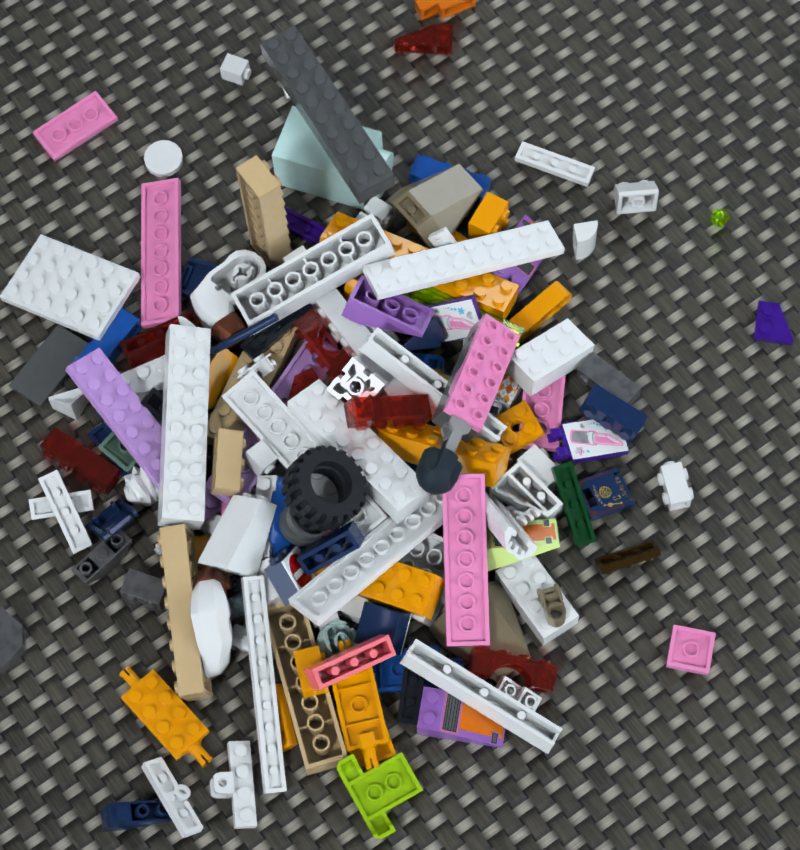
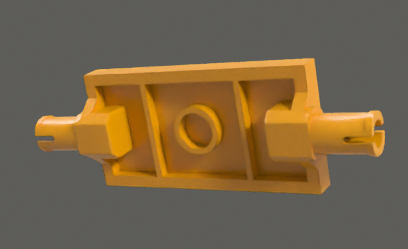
[332,639,390,770]
[119,666,213,768]

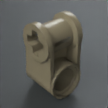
[537,583,566,628]

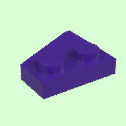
[753,300,794,345]

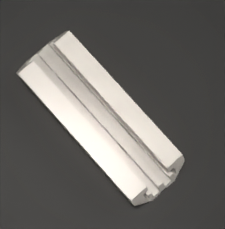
[485,493,538,560]

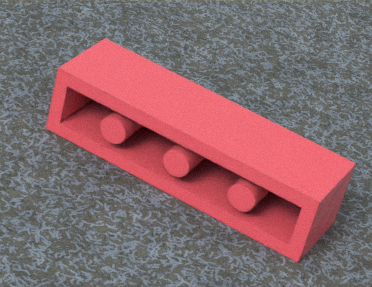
[304,635,396,690]

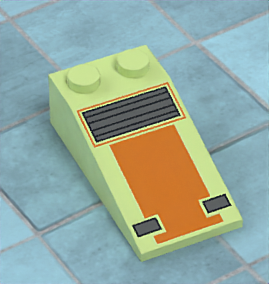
[486,519,560,571]

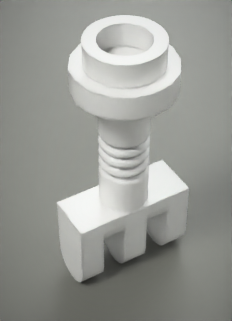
[506,505,541,526]

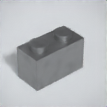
[120,568,167,611]

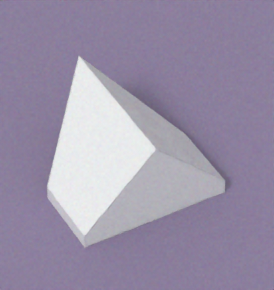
[48,388,89,420]

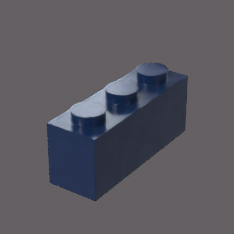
[579,383,648,443]
[296,520,365,576]

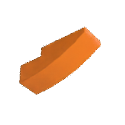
[415,0,476,21]

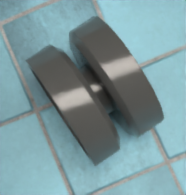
[279,495,329,546]

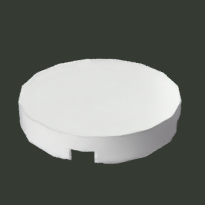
[144,140,183,177]

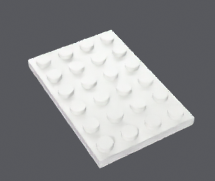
[0,234,141,341]

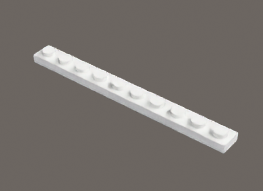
[241,575,287,794]

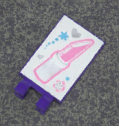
[425,295,482,343]
[547,419,630,464]

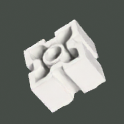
[327,356,389,416]

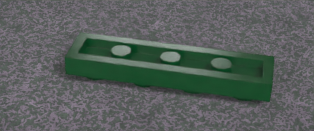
[551,462,597,548]

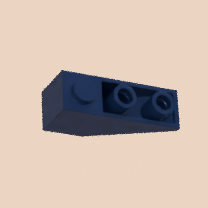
[100,800,172,832]

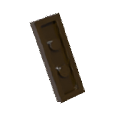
[594,540,661,575]

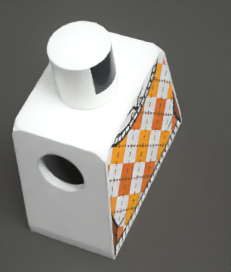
[489,372,522,417]

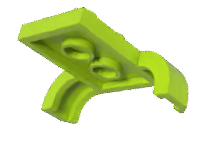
[337,752,423,840]

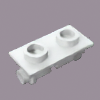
[234,353,277,380]

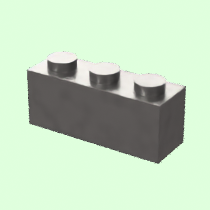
[577,352,641,405]

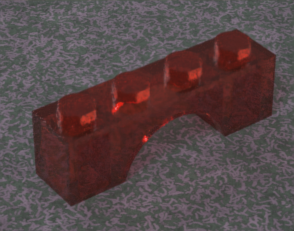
[293,308,351,382]
[467,645,558,694]

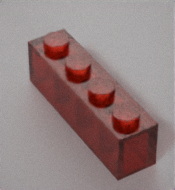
[120,309,202,369]
[344,394,432,431]
[40,427,123,496]

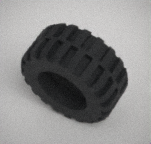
[282,445,368,531]

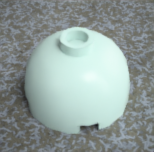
[316,620,357,658]

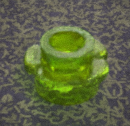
[711,208,729,227]

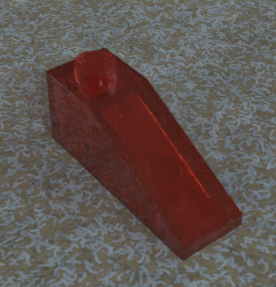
[394,23,453,55]

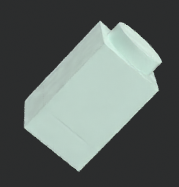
[272,106,394,210]

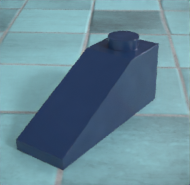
[398,317,446,352]

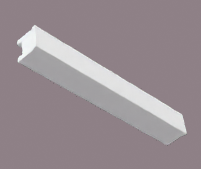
[359,327,507,444]
[400,639,562,754]

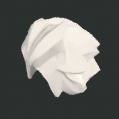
[124,466,159,506]

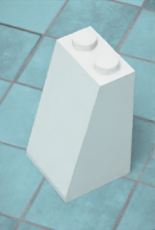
[198,493,277,577]

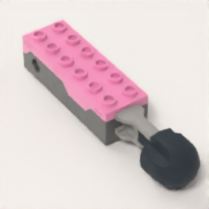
[416,314,520,495]

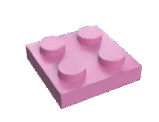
[666,625,716,676]

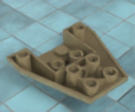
[387,164,483,249]
[429,580,531,683]

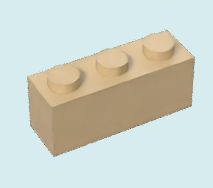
[211,428,246,497]

